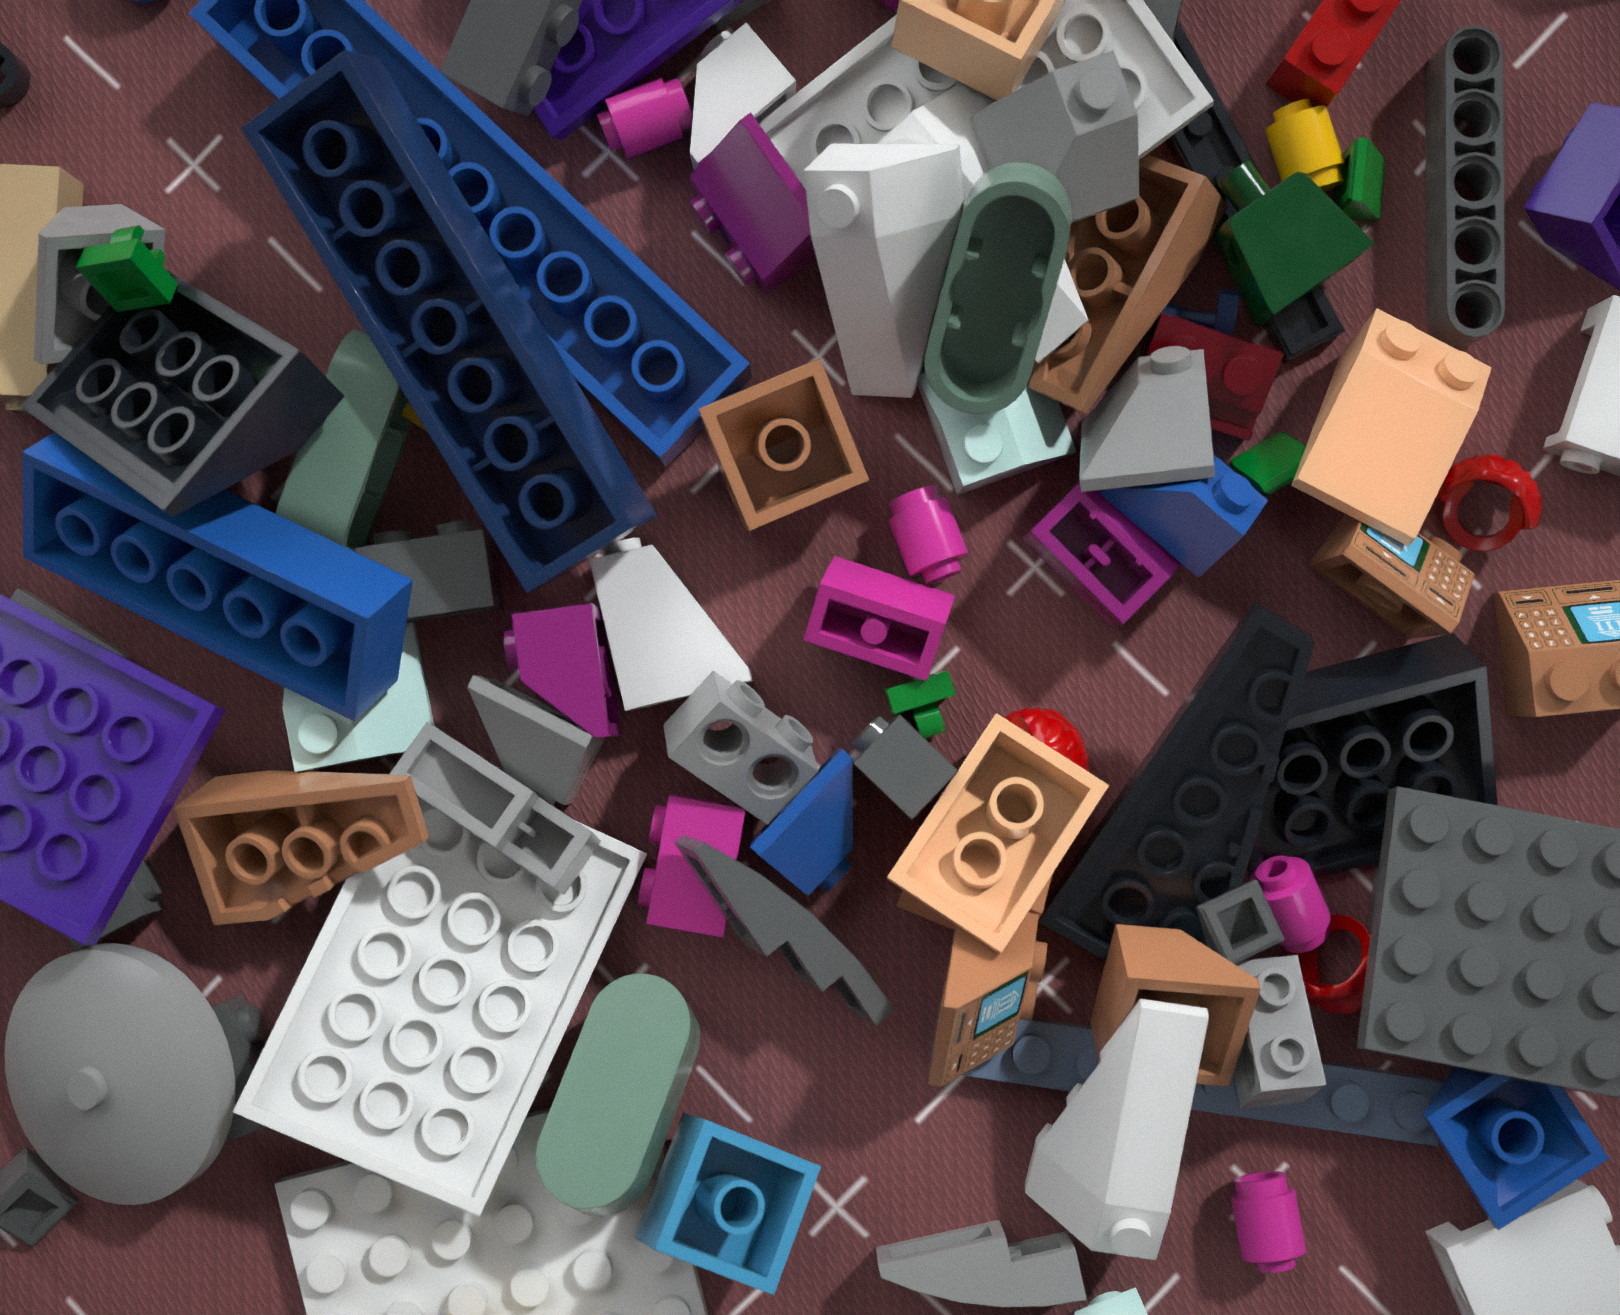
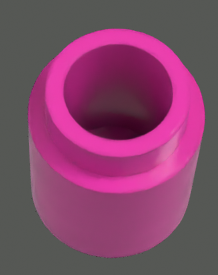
[597,76,693,159]
[888,485,969,585]
[1248,856,1331,953]
[1230,1171,1307,1273]

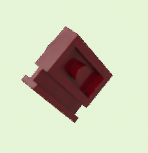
[1144,312,1284,441]

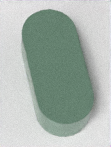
[924,162,1072,414]
[276,329,413,552]
[536,974,700,1216]

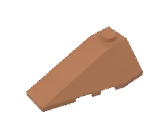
[1029,155,1228,414]
[174,770,429,925]

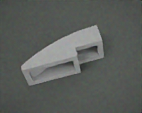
[389,722,601,895]
[876,1220,1087,1307]

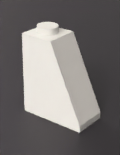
[589,538,753,711]

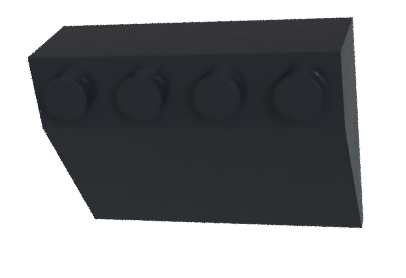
[21,270,345,517]
[1247,633,1498,879]

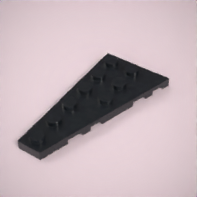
[1038,601,1315,961]

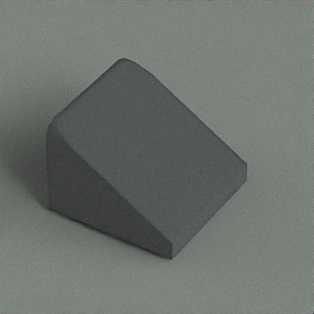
[1196,879,1285,964]
[0,1147,78,1247]

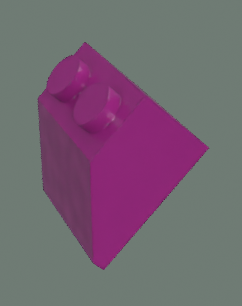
[688,112,817,295]
[504,603,622,738]

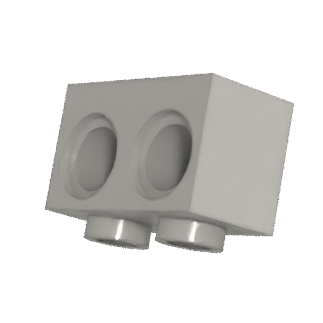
[663,670,819,825]
[1233,955,1327,1109]

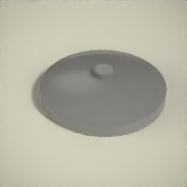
[4,943,235,1205]

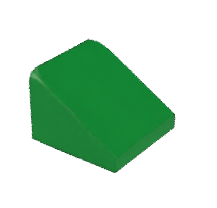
[1334,137,1386,222]
[1230,432,1306,497]

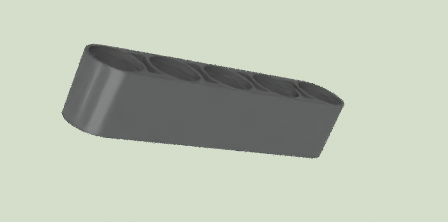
[1425,25,1505,349]

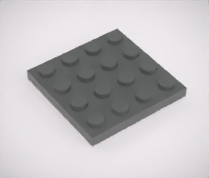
[1356,786,1620,1099]

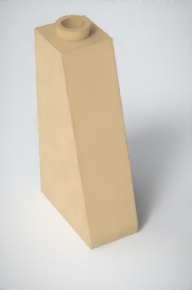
[0,164,84,416]

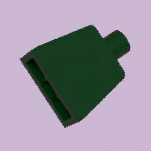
[1214,160,1374,328]

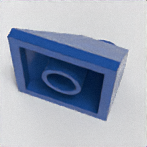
[1100,455,1268,578]
[750,747,853,896]
[1422,1068,1609,1230]

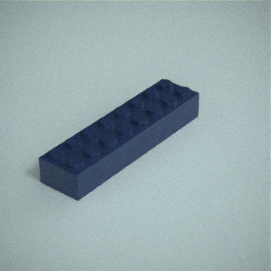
[241,50,658,593]

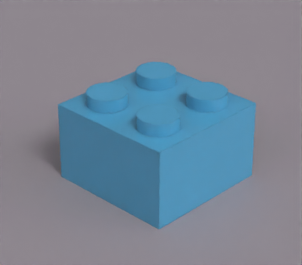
[634,1112,821,1295]

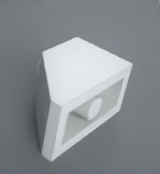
[690,23,796,171]

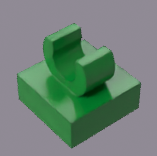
[76,225,178,312]
[883,670,956,738]

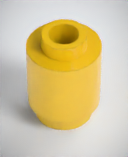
[1264,99,1345,192]

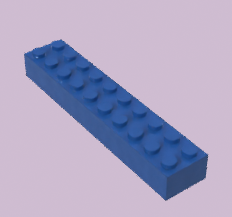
[188,0,752,468]

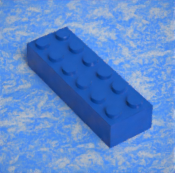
[22,432,413,721]

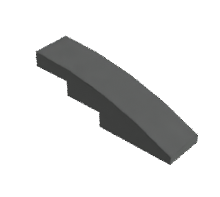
[674,835,896,1026]

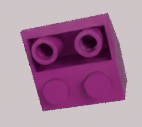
[1022,481,1182,628]

